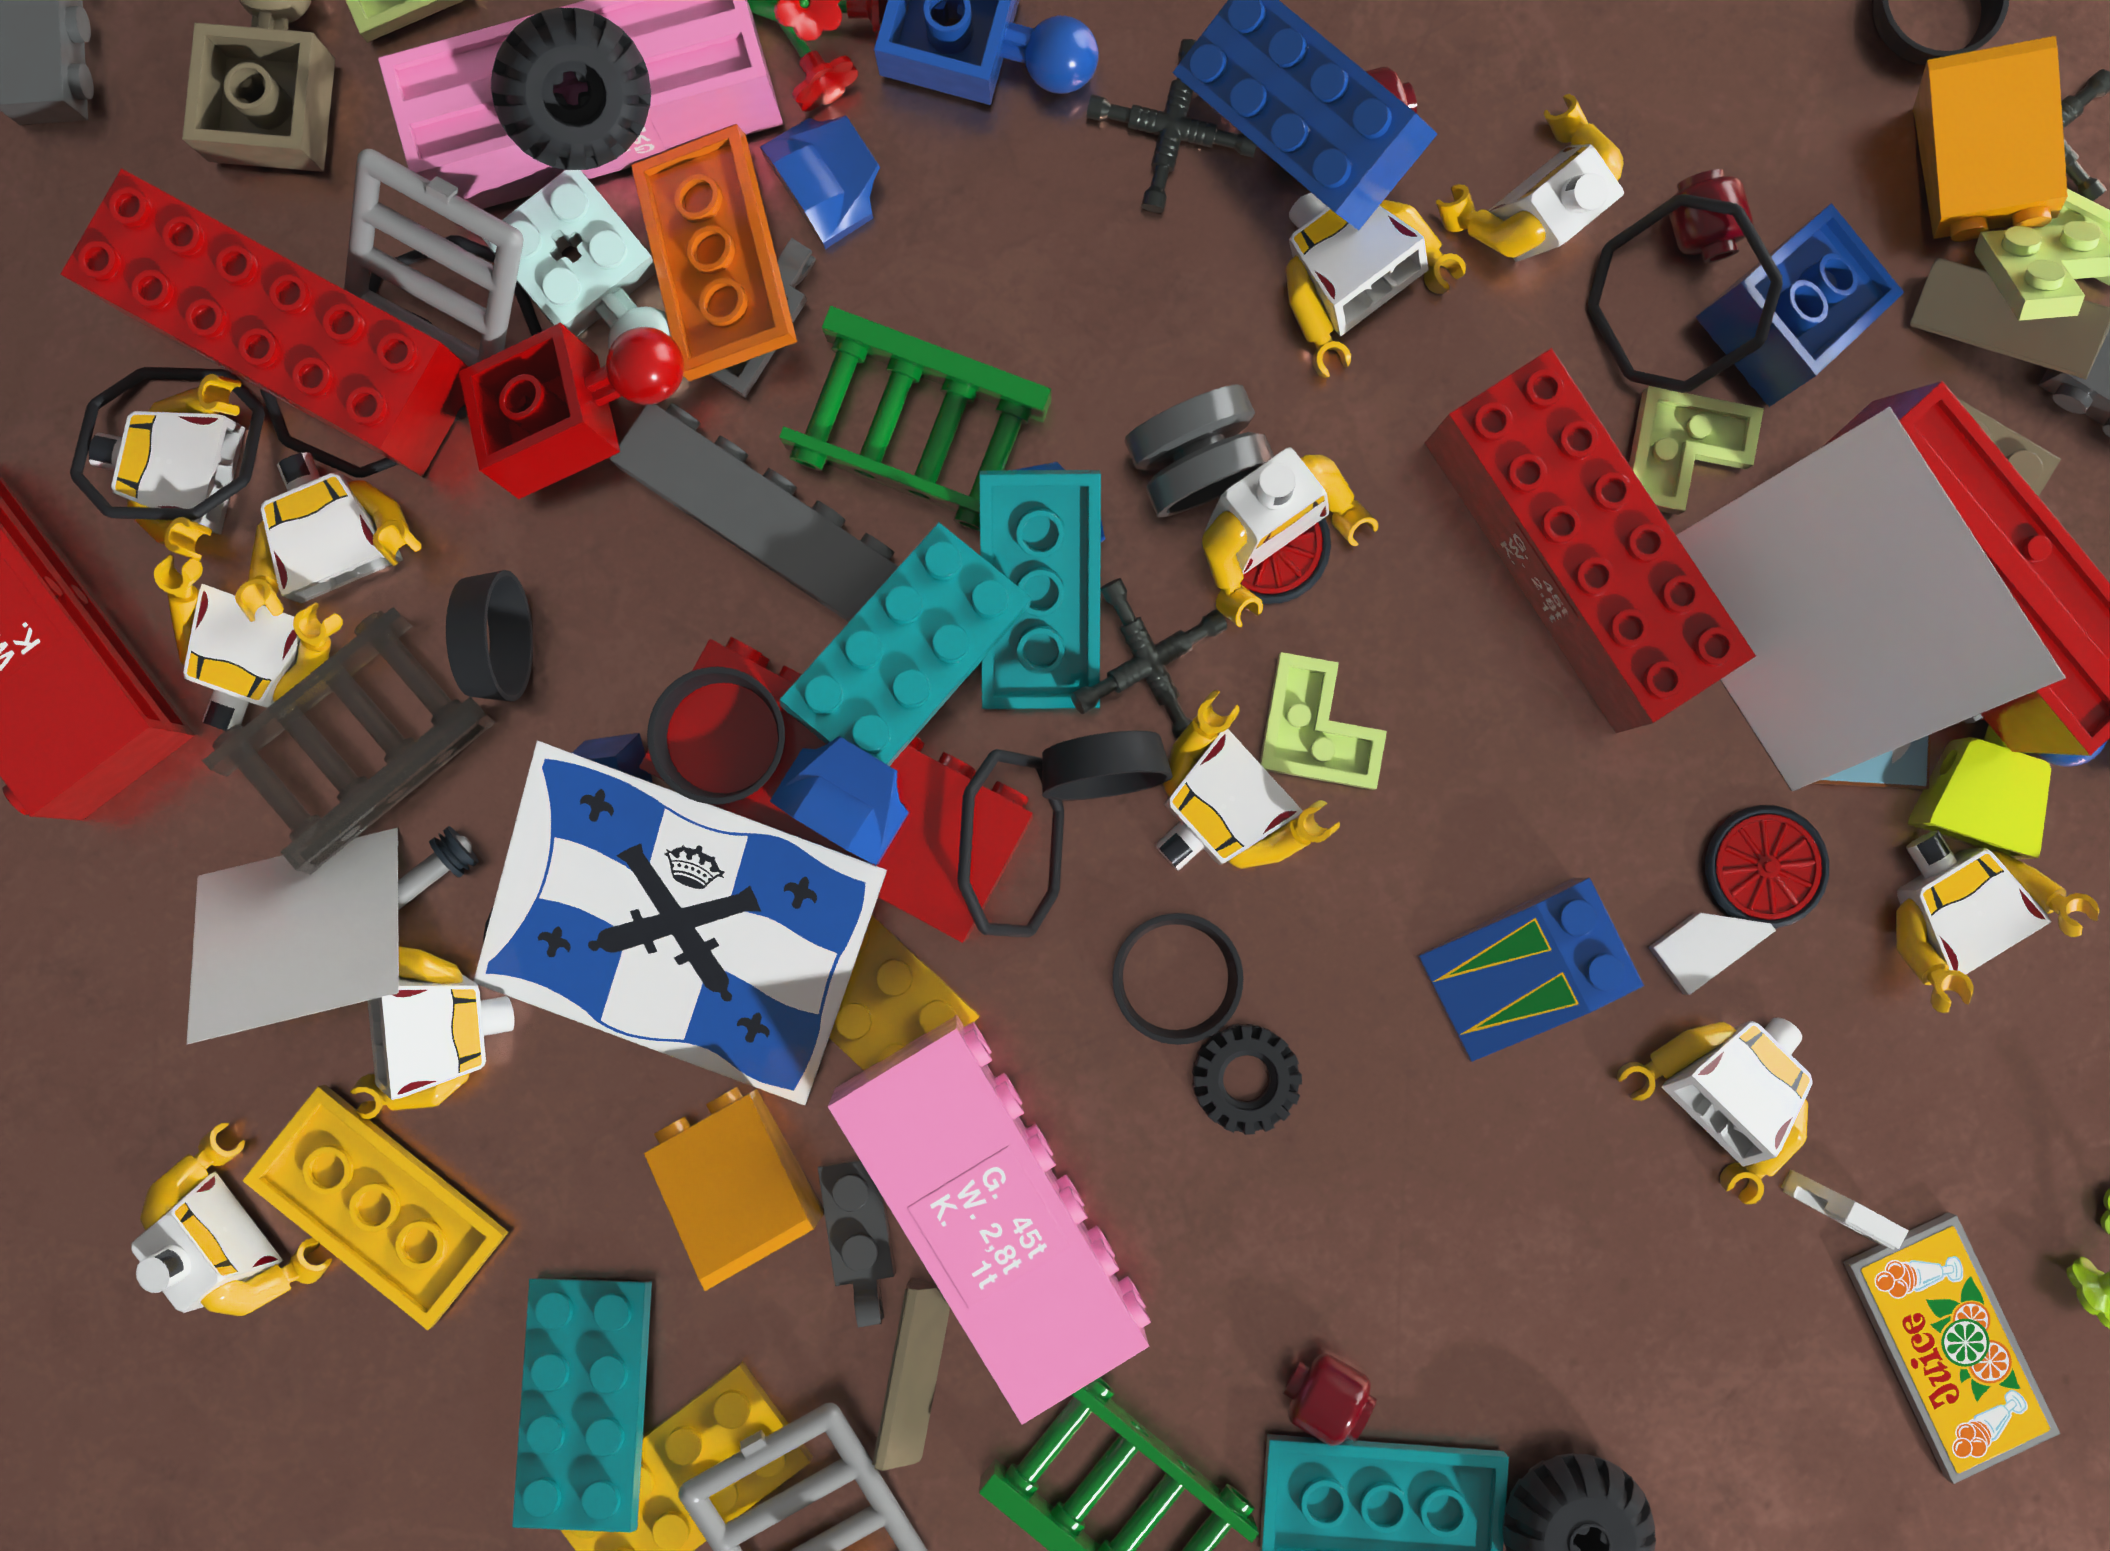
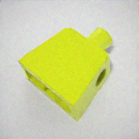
[1908,725,2051,859]

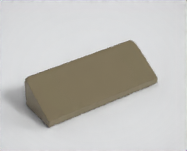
[1910,258,2110,379]
[872,1278,950,1471]

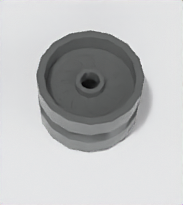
[1124,384,1274,517]

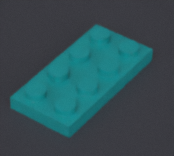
[980,470,1101,709]
[779,522,1032,766]
[512,1278,652,1533]
[1259,1434,1509,1551]

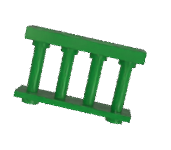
[779,306,1051,532]
[979,1377,1259,1551]

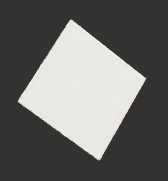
[187,828,399,1044]

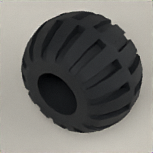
[491,8,651,170]
[1503,1453,1656,1551]

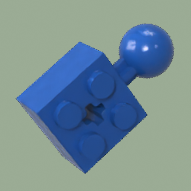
[874,0,1099,105]

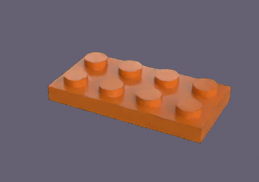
[631,124,797,381]

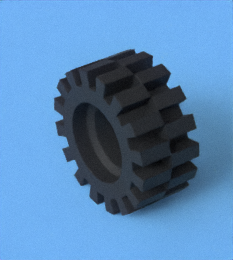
[1192,1024,1302,1135]

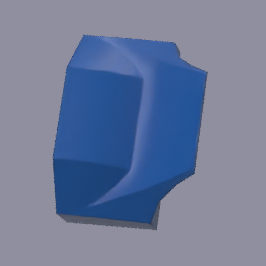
[760,115,880,249]
[770,736,910,865]

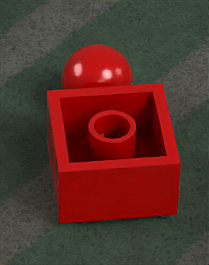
[459,323,684,499]

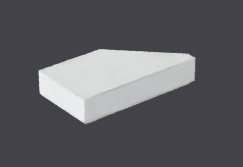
[1649,913,1776,995]
[1781,1169,1909,1250]

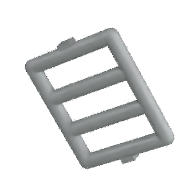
[344,149,524,367]
[678,1403,928,1551]

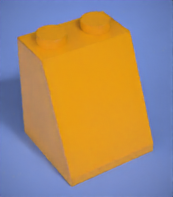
[1913,36,2068,242]
[644,1087,824,1291]

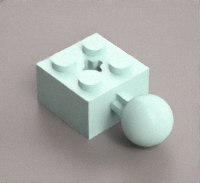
[482,170,671,349]

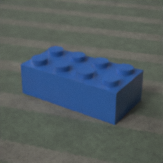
[1172,0,1437,230]

